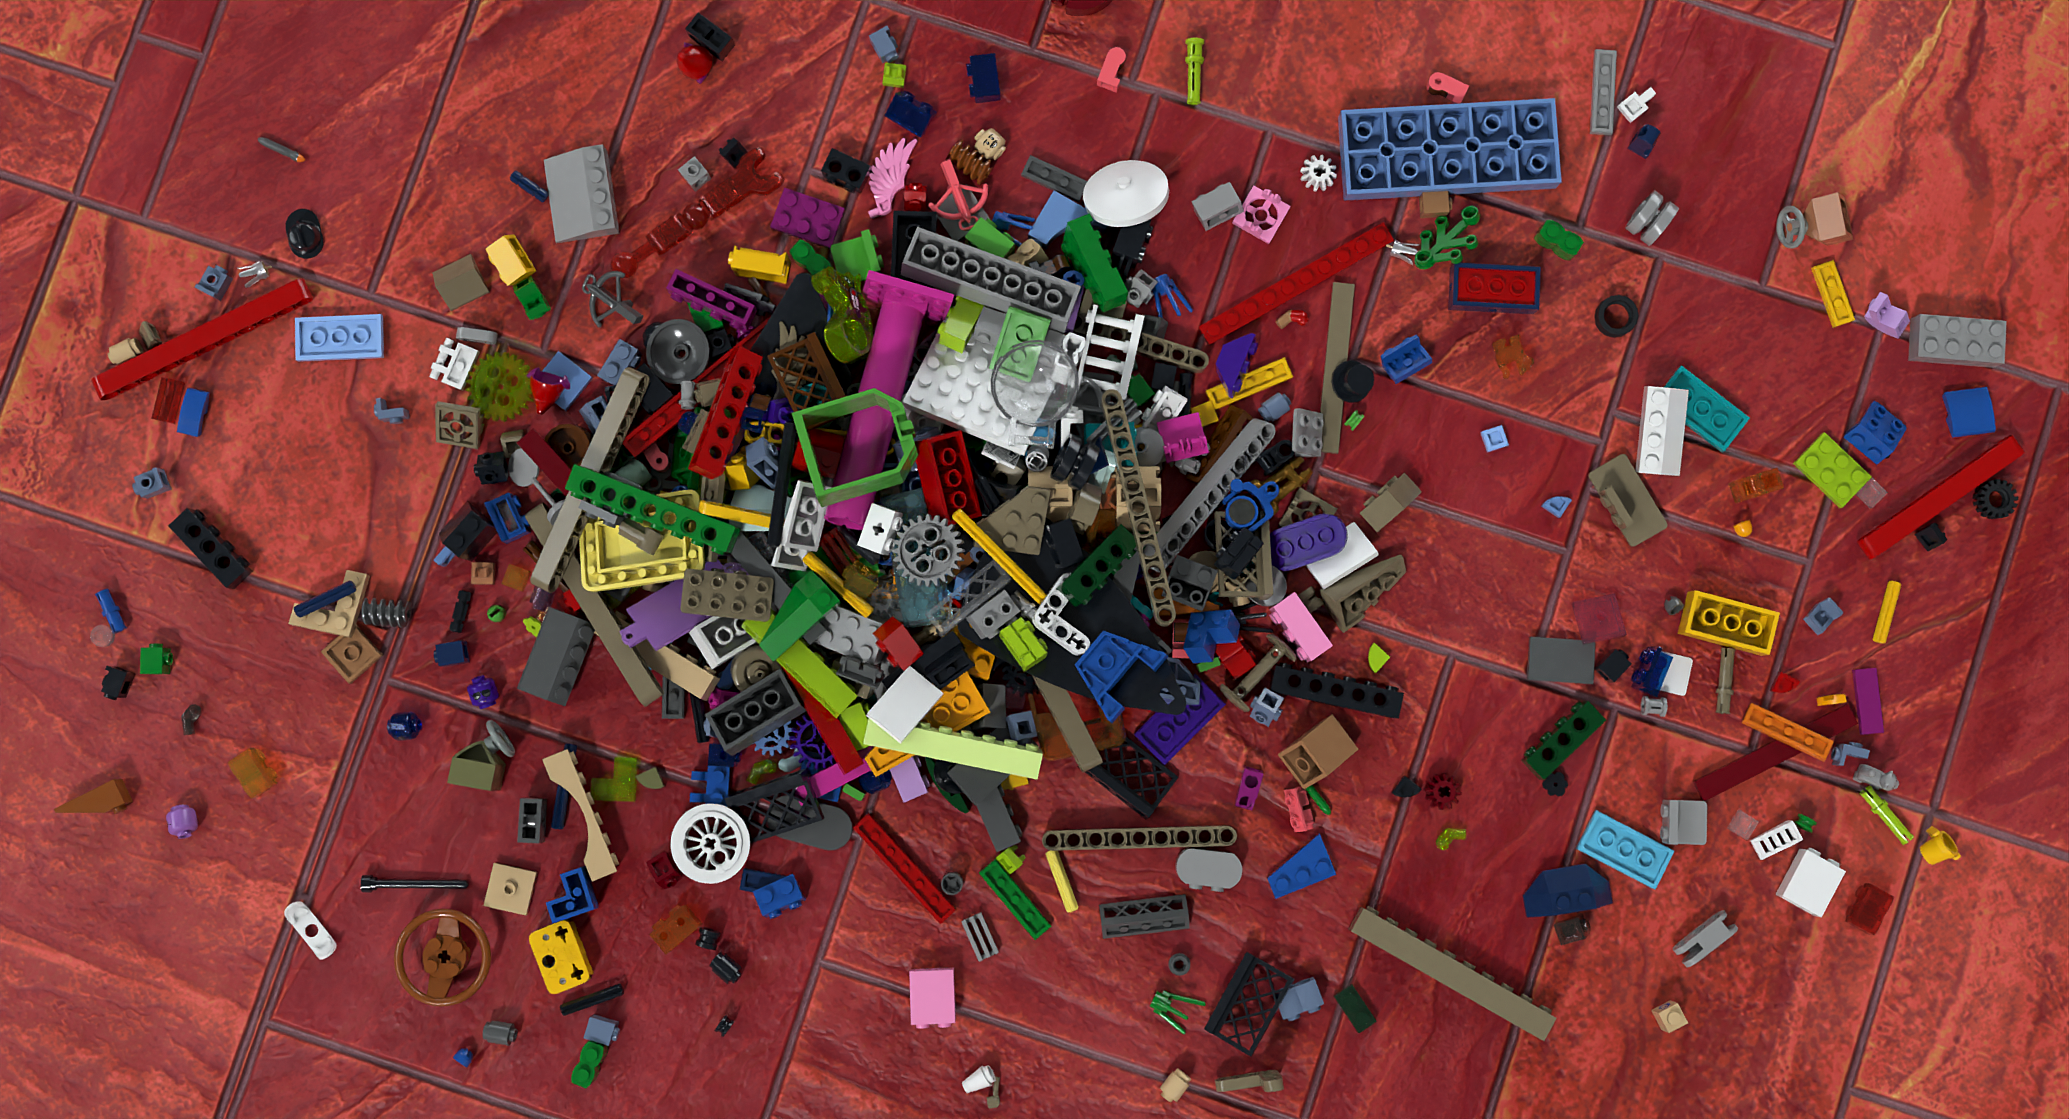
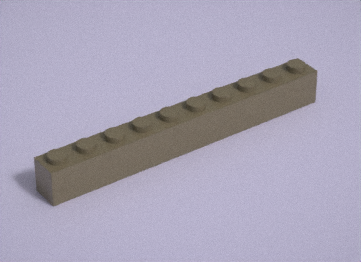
[1348,906,1557,1041]

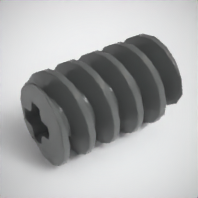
[362,597,412,628]

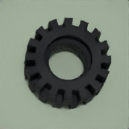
[1972,479,2018,519]

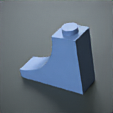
[1028,191,1109,249]

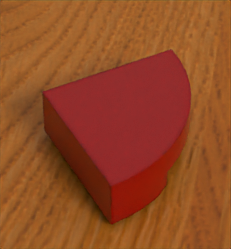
[1770,671,1800,693]

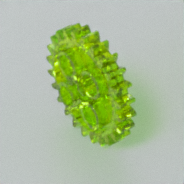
[465,352,533,422]

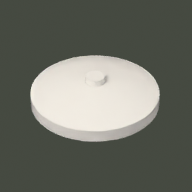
[1083,160,1169,227]

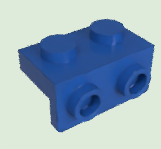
[1381,334,1433,384]
[753,874,806,919]

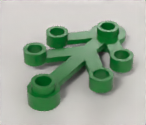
[1414,206,1480,270]

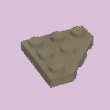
[973,486,1050,555]

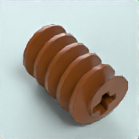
[946,140,993,185]

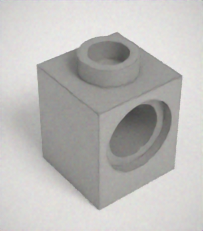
[678,156,712,192]

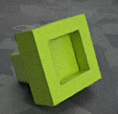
[882,63,907,88]
[995,845,1026,875]

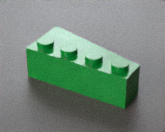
[1061,213,1128,312]

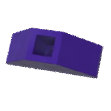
[1216,333,1258,398]

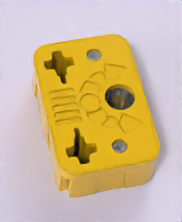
[529,919,593,994]

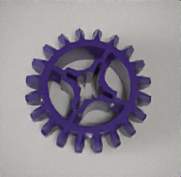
[789,714,842,770]

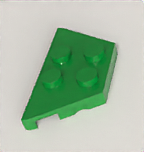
[671,407,705,490]

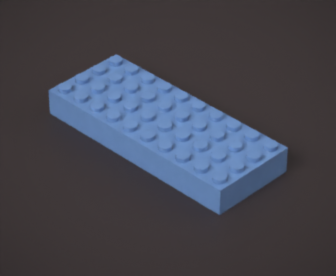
[1338,98,1562,201]

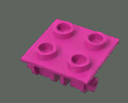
[1156,412,1209,463]

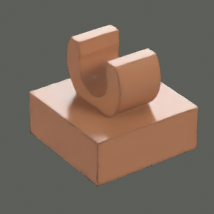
[471,562,495,585]

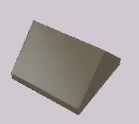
[432,254,490,311]

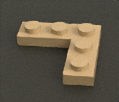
[288,570,370,638]

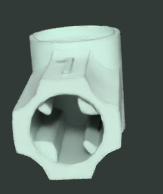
[1088,449,1116,494]

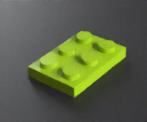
[1793,432,1872,508]

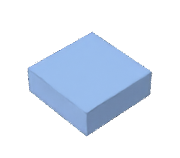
[1480,425,1509,453]

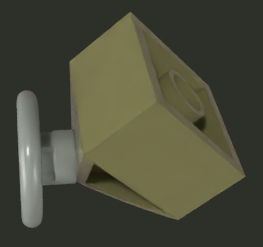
[447,720,515,791]

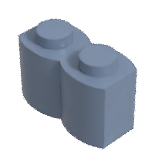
[1276,977,1324,1021]

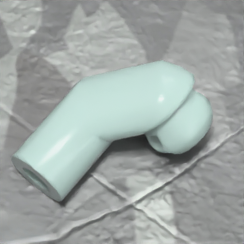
[778,747,806,772]

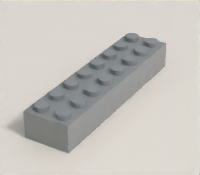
[901,227,1081,334]

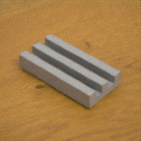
[961,912,999,962]

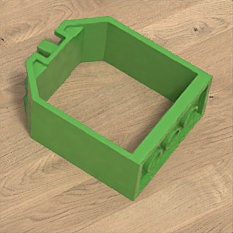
[792,388,918,507]

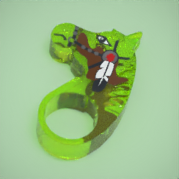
[811,266,873,363]

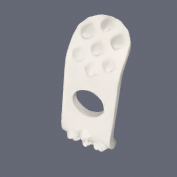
[284,901,337,960]

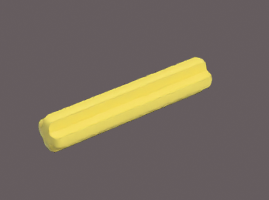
[1045,850,1078,912]

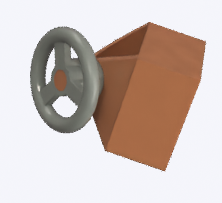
[1776,192,1853,249]

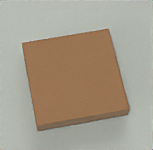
[321,624,383,684]

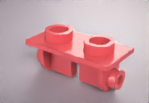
[1284,786,1314,832]

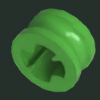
[1344,409,1364,431]

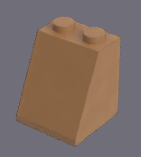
[1278,714,1358,789]

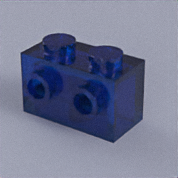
[966,53,1001,104]

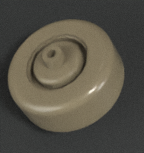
[730,643,782,692]

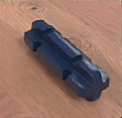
[510,170,549,202]

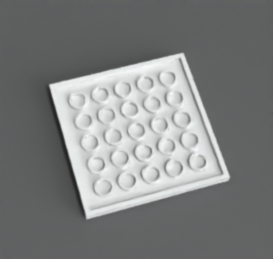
[903,306,1058,456]

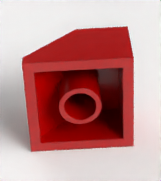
[791,429,844,479]

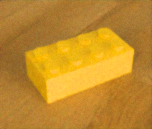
[1677,590,1780,656]

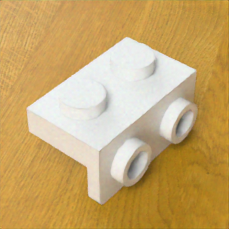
[1141,386,1187,433]

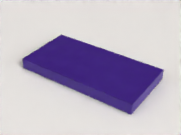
[1134,674,1226,765]

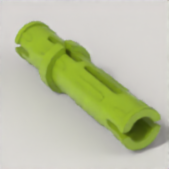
[1859,785,1914,845]

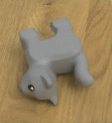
[1853,764,1899,791]

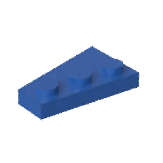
[1267,834,1336,899]

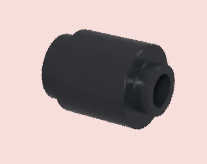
[709,952,742,984]

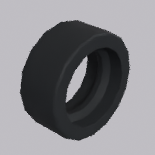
[1594,295,1639,338]

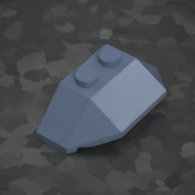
[1160,657,1200,705]

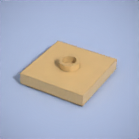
[484,862,538,915]

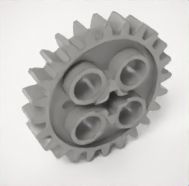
[892,514,965,587]

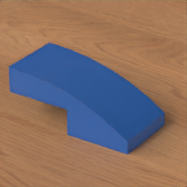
[177,388,210,437]

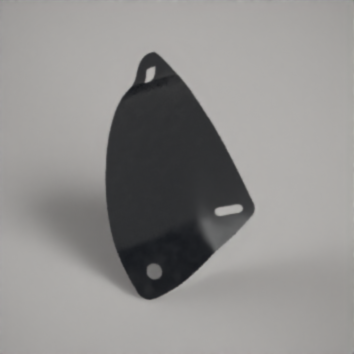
[958,517,1186,715]

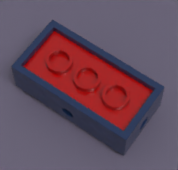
[1448,263,1541,314]

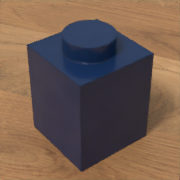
[434,640,470,667]

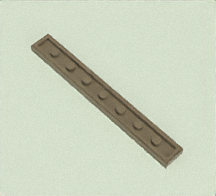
[1320,282,1355,454]

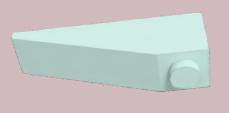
[729,484,792,531]

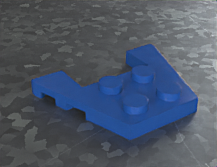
[1075,631,1168,723]

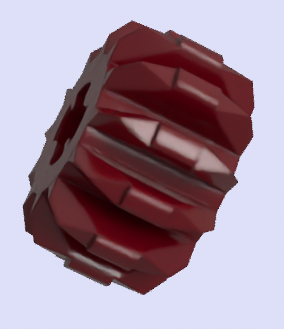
[1424,773,1462,810]

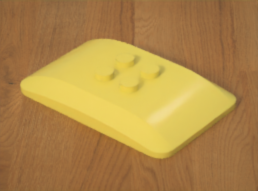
[579,489,705,592]

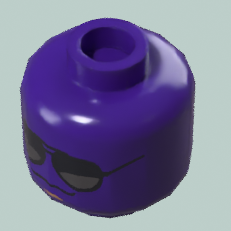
[467,675,499,709]

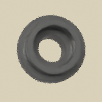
[1168,953,1190,976]

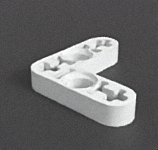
[1032,573,1090,656]

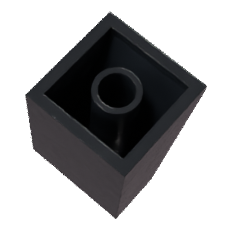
[439,501,497,562]

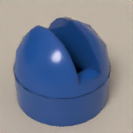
[453,1048,473,1068]

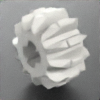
[1300,155,1337,192]

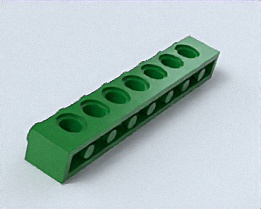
[565,464,741,555]

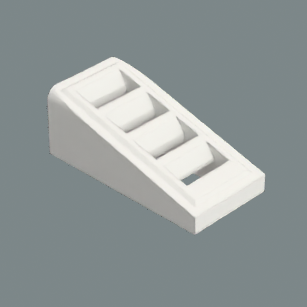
[1750,820,1803,860]

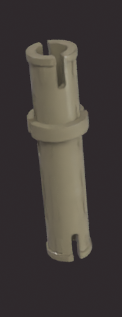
[1715,648,1735,714]

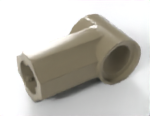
[618,517,664,556]

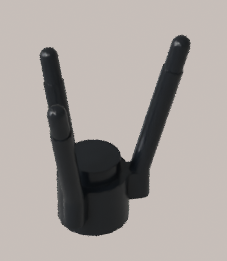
[1232,602,1273,633]

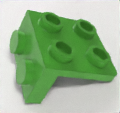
[830,229,884,286]

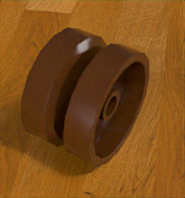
[545,424,593,470]

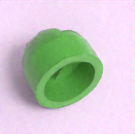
[487,605,506,622]

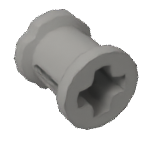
[1640,696,1668,717]

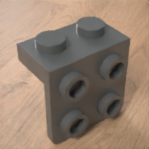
[578,471,642,528]

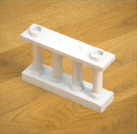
[1071,305,1144,403]

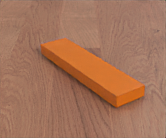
[1741,703,1834,762]

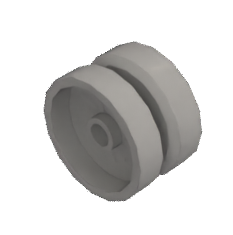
[1625,190,1679,246]

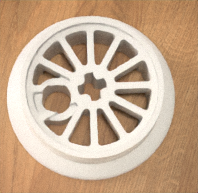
[671,804,750,884]

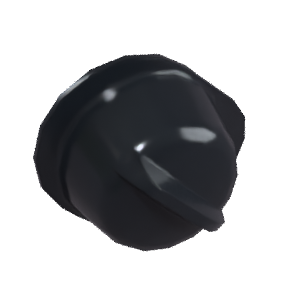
[285,209,324,259]

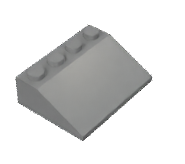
[544,144,620,243]

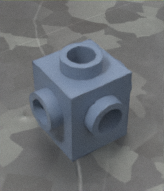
[1250,688,1284,727]

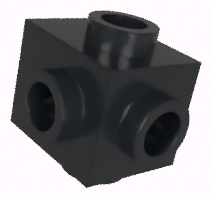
[707,328,736,362]
[474,451,509,485]

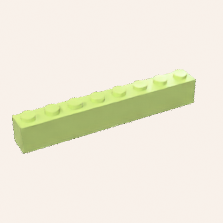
[863,718,1043,779]

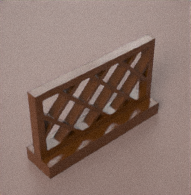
[767,332,852,431]

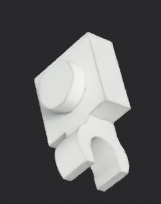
[1617,87,1656,123]

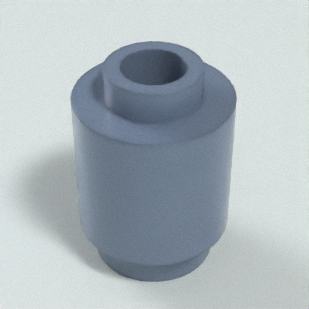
[1258,392,1291,422]

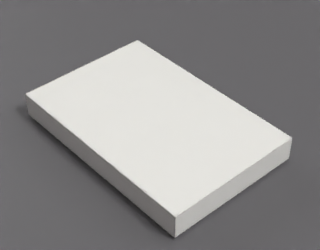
[1306,522,1379,589]
[866,666,944,744]

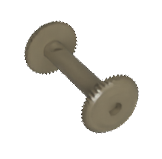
[1220,634,1296,712]

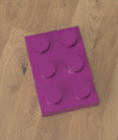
[770,188,845,249]

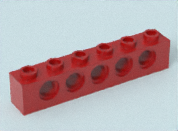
[688,346,763,480]

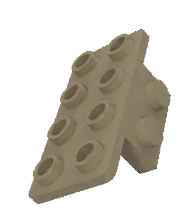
[1588,454,1667,547]
[680,568,774,622]

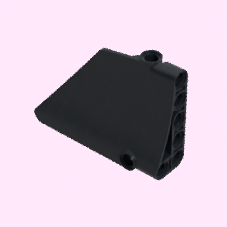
[732,273,853,438]

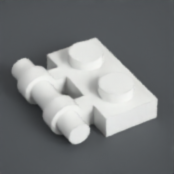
[429,338,480,391]

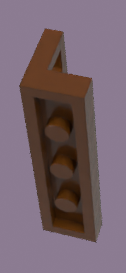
[1186,405,1254,484]

